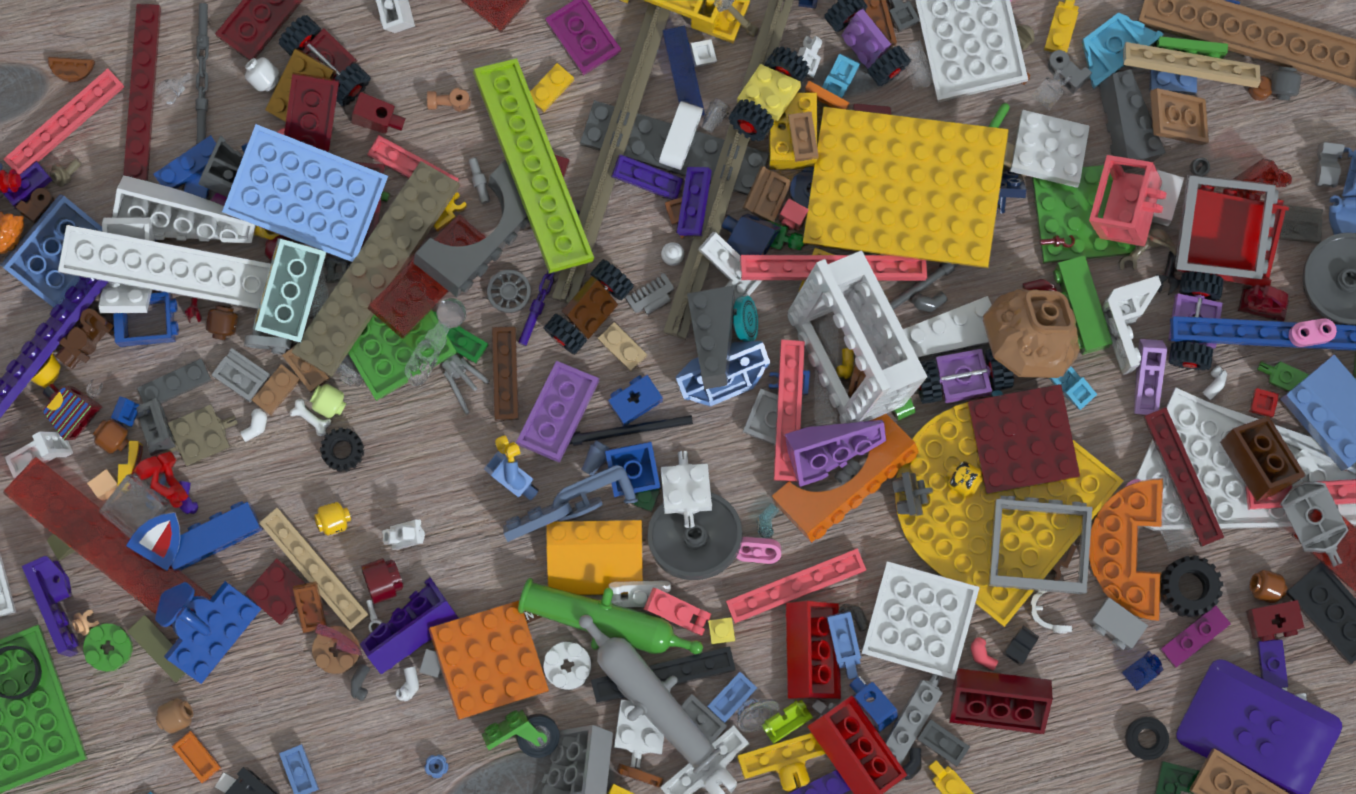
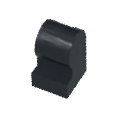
[1002,625,1039,666]

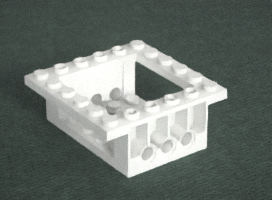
[788,250,927,424]

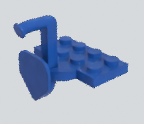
[155,581,261,684]

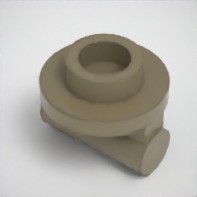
[1016,24,1035,50]

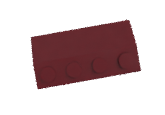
[949,668,1053,734]

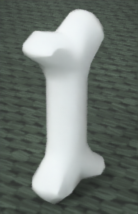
[290,399,331,436]

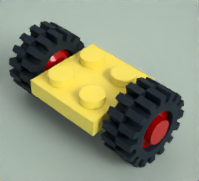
[728,46,810,141]

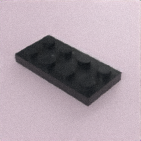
[1286,561,1356,665]

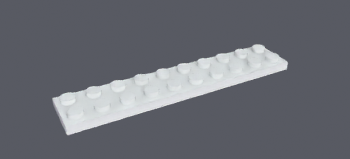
[58,225,271,309]

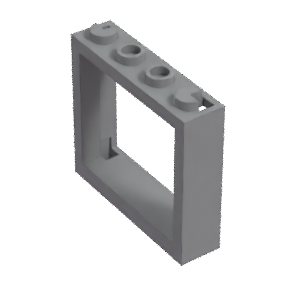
[1174,174,1279,279]
[989,496,1092,595]

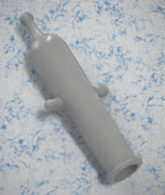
[579,615,721,774]

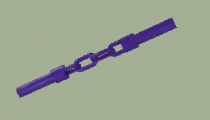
[518,209,580,346]

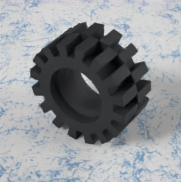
[320,427,364,472]

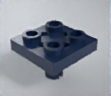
[997,171,1027,214]

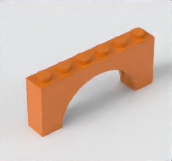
[772,414,919,543]

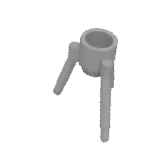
[442,354,489,414]

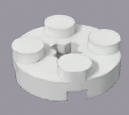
[544,642,591,690]

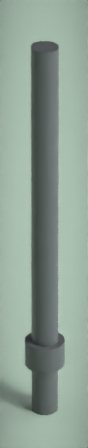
[889,262,959,310]

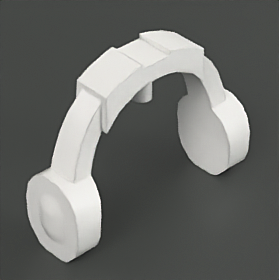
[1031,591,1072,634]

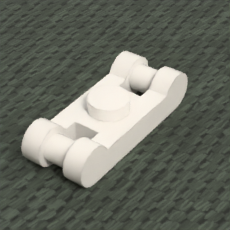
[609,581,671,607]

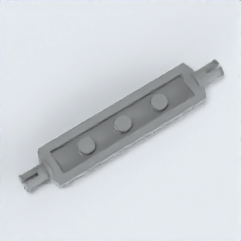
[884,674,943,765]

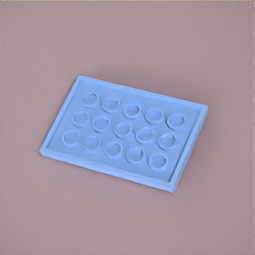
[222,124,388,262]

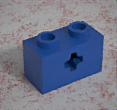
[608,375,663,426]

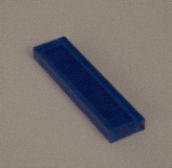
[662,25,705,116]

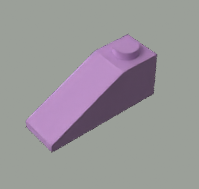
[1134,339,1167,415]

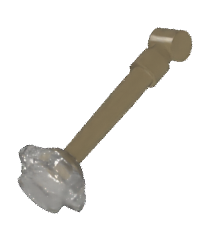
[714,0,758,37]

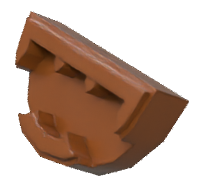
[48,57,95,82]
[617,763,664,788]

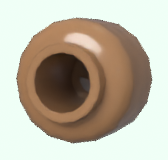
[156,698,194,734]

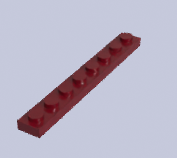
[123,4,161,181]

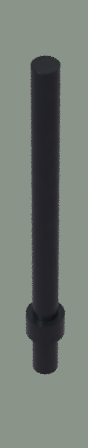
[568,415,693,446]

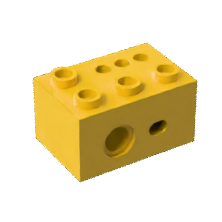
[769,93,817,170]

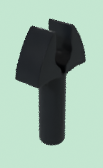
[1156,251,1181,295]

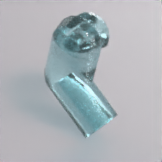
[757,503,779,539]

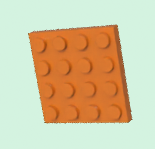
[429,601,549,720]

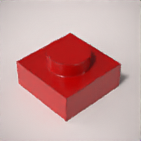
[1249,388,1279,418]

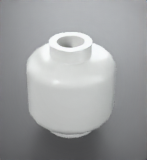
[245,57,279,92]

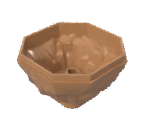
[983,289,1080,378]

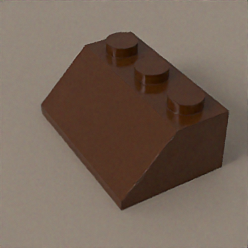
[1220,416,1306,502]

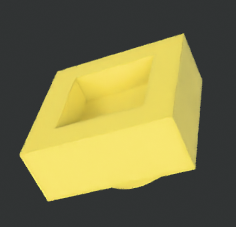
[708,617,735,645]

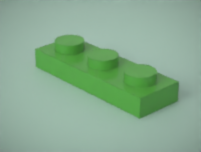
[1155,36,1228,59]

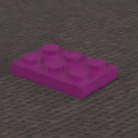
[545,0,621,76]

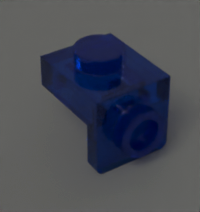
[1122,651,1164,691]

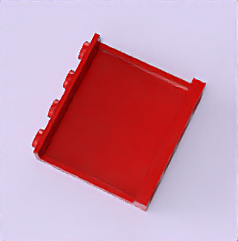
[1175,184,1289,286]

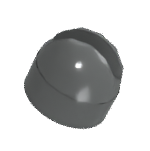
[1190,158,1210,176]

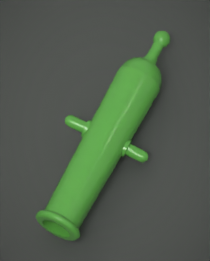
[518,578,703,654]

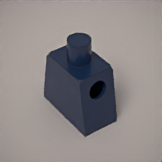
[721,214,781,256]

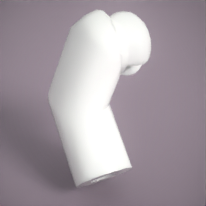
[1203,366,1227,400]

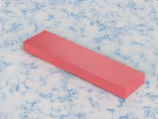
[367,135,459,182]

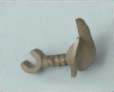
[1119,228,1176,270]

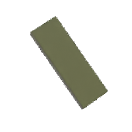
[127,615,186,683]

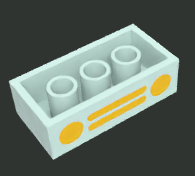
[253,239,326,342]

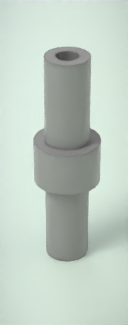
[468,158,490,204]

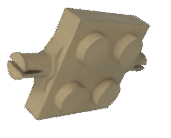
[162,404,238,466]

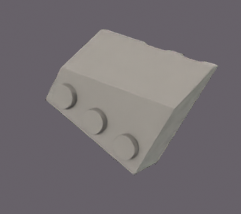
[542,725,613,794]

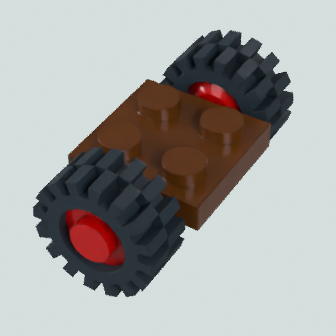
[543,259,634,355]

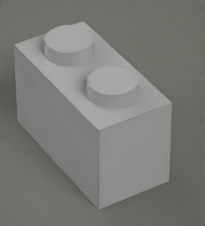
[1089,598,1148,651]

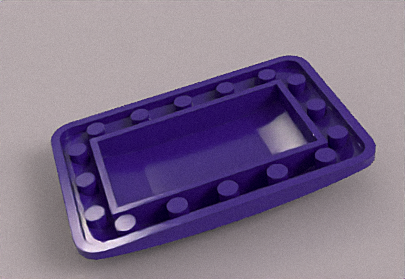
[1176,659,1342,794]

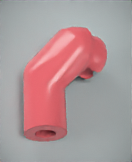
[970,637,998,671]

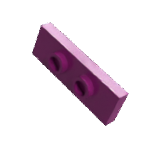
[1160,606,1231,668]

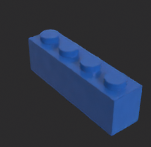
[171,501,263,572]

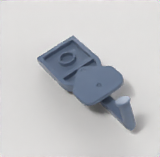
[503,465,638,542]

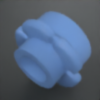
[425,755,448,778]

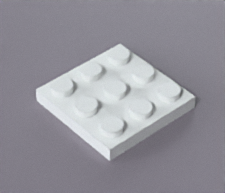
[1010,110,1090,188]

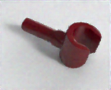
[185,297,202,323]

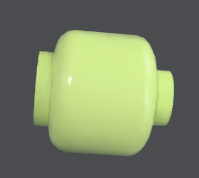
[310,384,346,418]

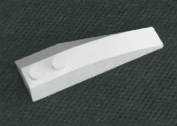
[112,175,255,243]

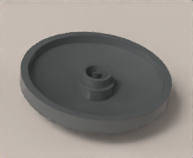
[1302,233,1356,325]
[648,493,743,580]

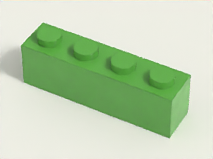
[1053,255,1113,355]

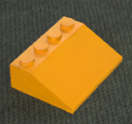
[547,520,643,595]

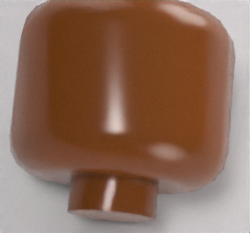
[1248,76,1272,101]

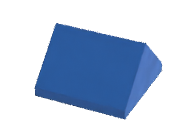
[605,441,660,497]

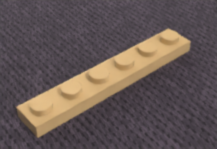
[1123,42,1261,88]
[259,508,369,630]

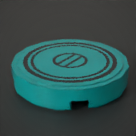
[733,296,758,342]

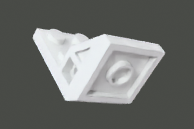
[99,218,155,313]
[1101,276,1161,375]

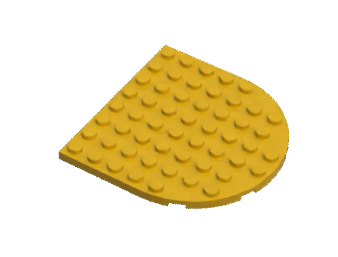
[895,402,1124,627]

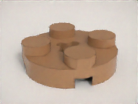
[312,626,361,674]

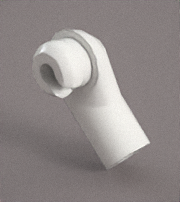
[240,408,267,442]
[396,667,419,701]

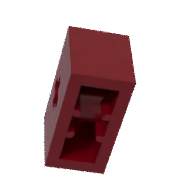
[1246,600,1305,642]

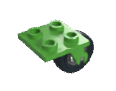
[482,709,560,758]

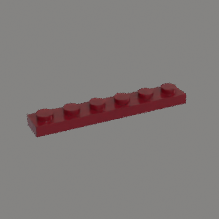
[1143,407,1224,547]

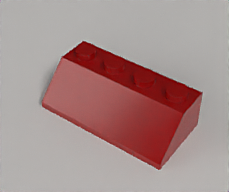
[786,601,841,699]
[807,696,907,794]

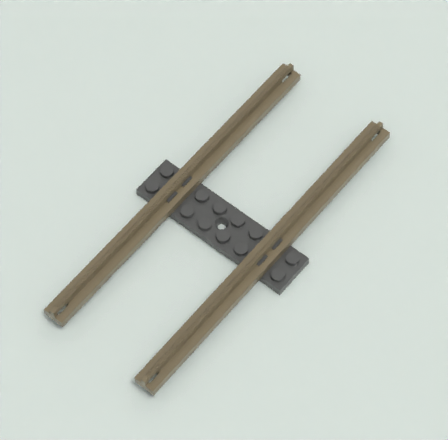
[552,0,794,340]

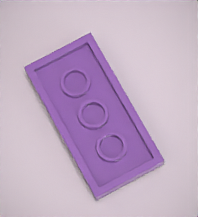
[516,361,599,463]

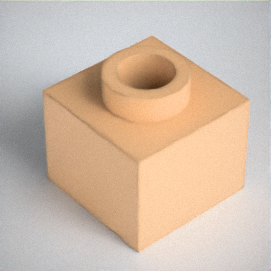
[87,469,119,501]

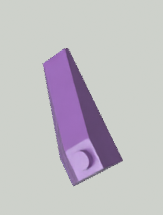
[785,420,886,486]

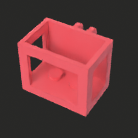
[1089,155,1167,247]

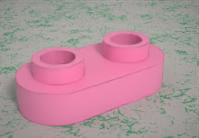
[1289,318,1337,347]
[736,537,781,564]

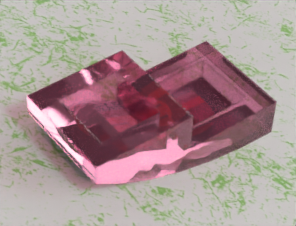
[315,624,363,656]

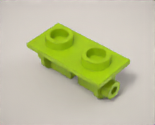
[762,699,813,744]

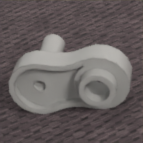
[244,314,291,355]

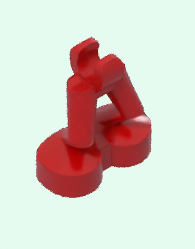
[134,451,188,508]

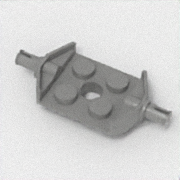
[1280,479,1349,567]

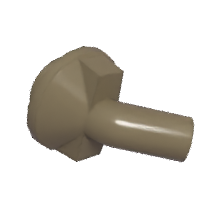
[50,158,82,187]

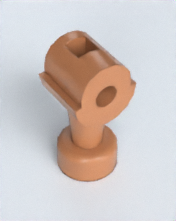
[427,88,471,112]

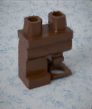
[55,309,114,369]

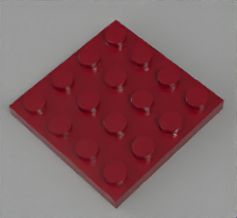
[968,384,1080,495]

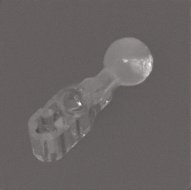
[405,298,466,386]

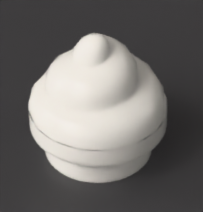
[661,242,684,266]

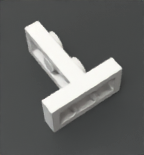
[5,431,73,478]

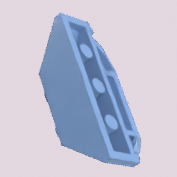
[675,341,770,406]

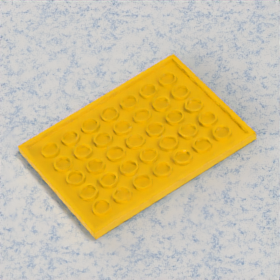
[803,107,1009,268]

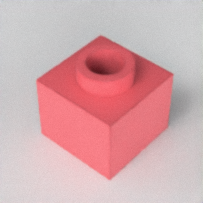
[779,199,809,231]

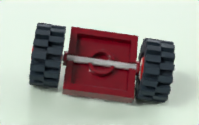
[279,15,371,106]

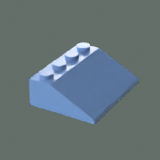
[0,194,102,308]
[1280,355,1356,471]

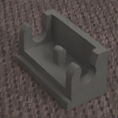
[136,398,176,456]

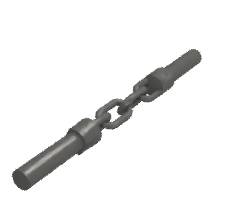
[195,3,209,144]

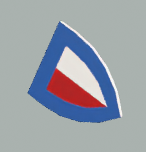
[126,512,180,571]

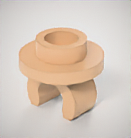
[72,610,99,636]

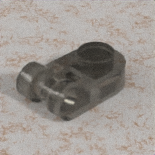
[323,257,352,283]

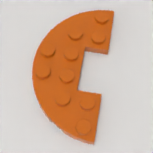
[1089,478,1163,621]

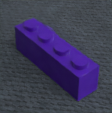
[360,577,459,674]

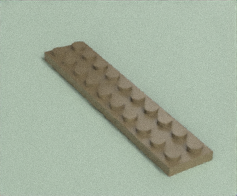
[292,161,460,377]

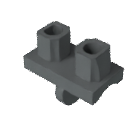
[892,472,933,516]

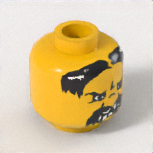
[946,461,983,496]

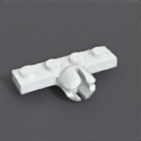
[660,725,750,794]

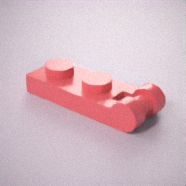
[644,588,711,636]

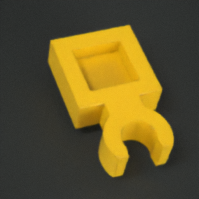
[434,192,467,232]

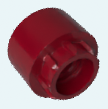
[361,558,404,604]

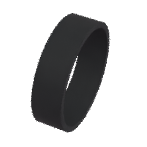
[0,646,42,699]

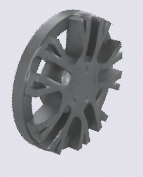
[487,270,531,313]

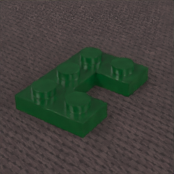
[1154,761,1200,794]

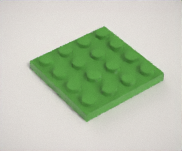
[1032,165,1136,264]
[348,273,457,401]

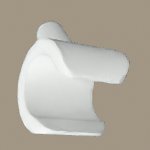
[366,600,383,633]

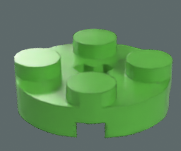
[83,623,133,672]

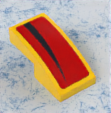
[117,441,143,491]

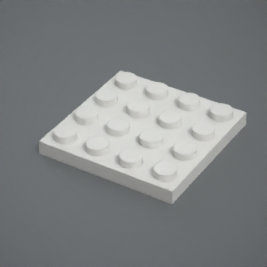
[862,561,979,679]

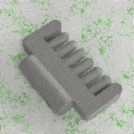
[626,273,674,315]

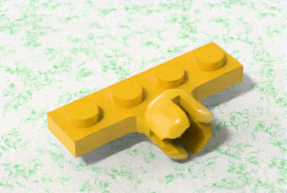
[737,733,826,791]

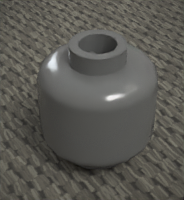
[1271,67,1302,101]

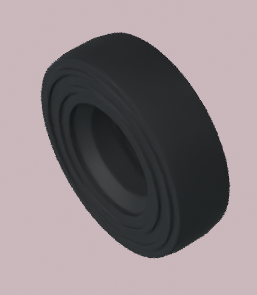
[1125,717,1169,760]

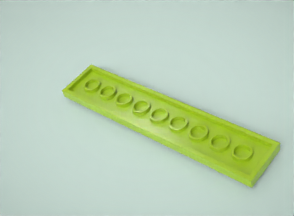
[473,58,594,273]

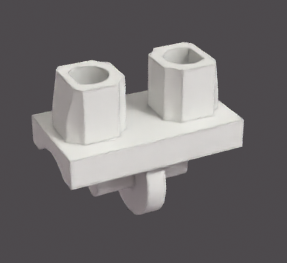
[382,520,425,550]

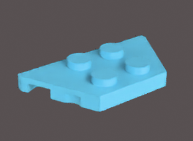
[1082,12,1164,89]

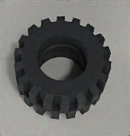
[1160,556,1223,617]

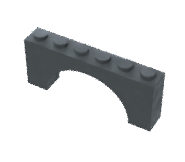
[414,160,530,297]

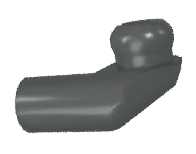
[912,291,948,312]
[351,664,370,701]

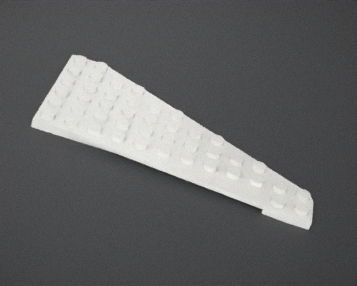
[1135,388,1356,531]

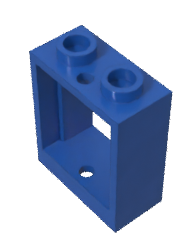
[113,292,179,347]

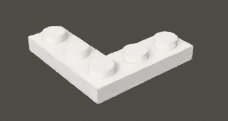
[698,232,762,314]

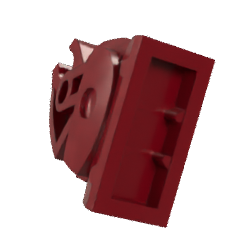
[1238,285,1289,322]

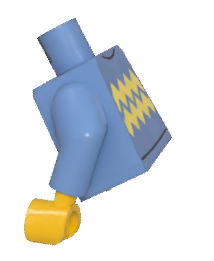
[484,435,539,500]

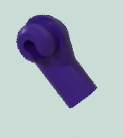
[179,481,198,514]

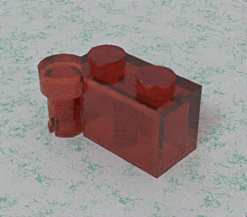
[1227,158,1292,197]

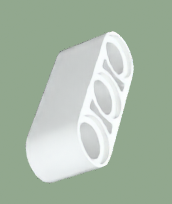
[659,101,703,170]

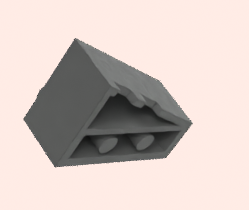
[198,135,243,197]

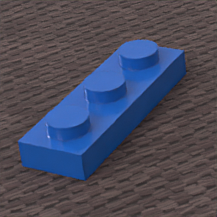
[153,135,217,189]

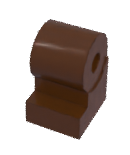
[16,188,54,224]

